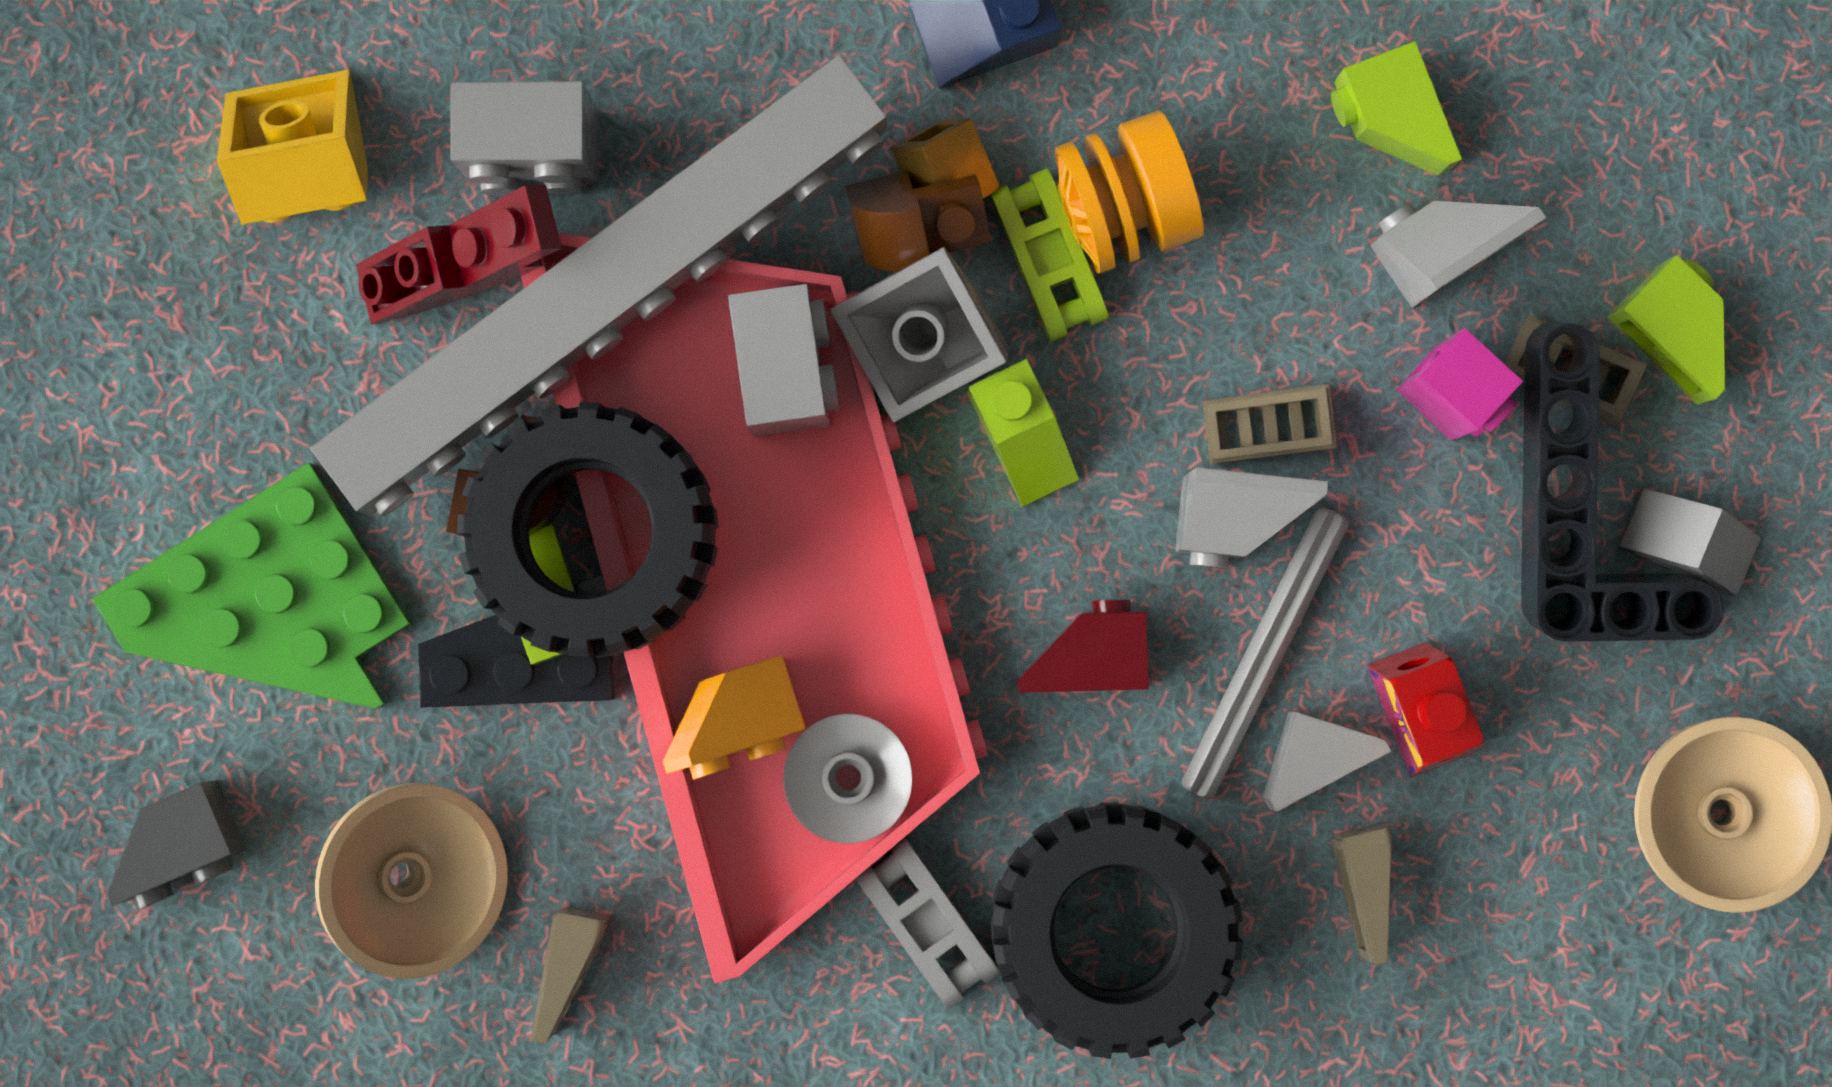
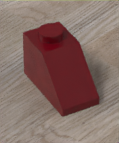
[1016,600,1149,693]

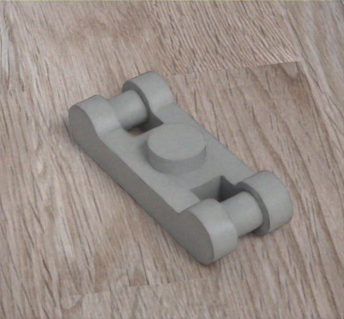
[856,837,1000,1010]

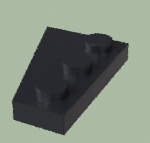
[418,575,614,708]

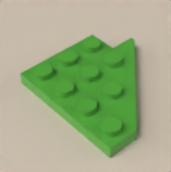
[92,462,413,709]

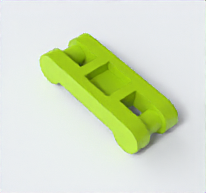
[989,168,1109,343]

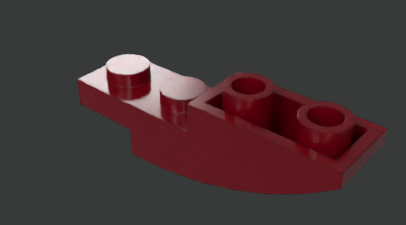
[356,184,562,325]

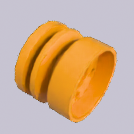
[1054,110,1204,274]

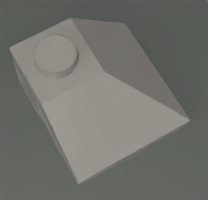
[1370,201,1546,308]
[830,247,1010,422]
[1175,467,1328,569]

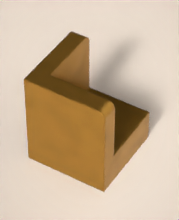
[891,119,999,198]

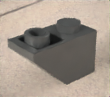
[106,780,247,910]

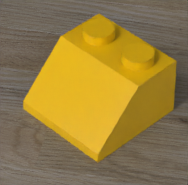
[217,69,368,225]

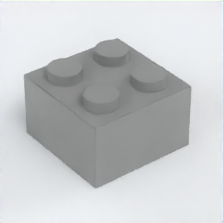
[450,81,598,196]
[728,284,840,437]

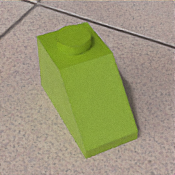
[1331,41,1462,176]
[1607,255,1725,405]
[967,359,1079,507]

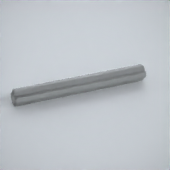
[1182,507,1349,799]

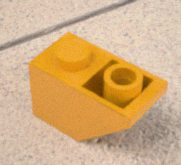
[663,655,805,779]

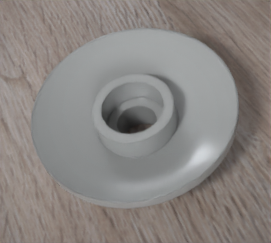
[783,714,912,843]

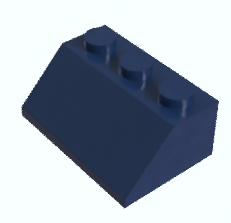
[907,0,1061,89]

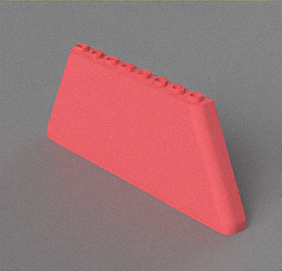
[521,233,988,984]

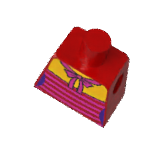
[1366,642,1485,778]

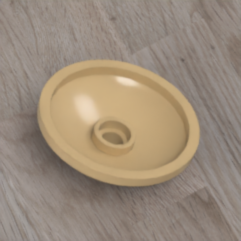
[1634,717,1832,913]
[315,783,508,979]

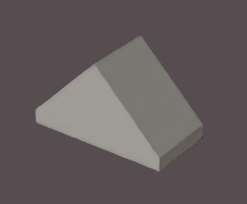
[1617,488,1761,596]
[1262,711,1391,812]

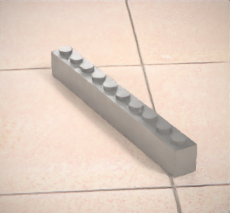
[309,55,887,516]

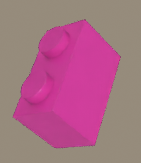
[1396,328,1523,441]

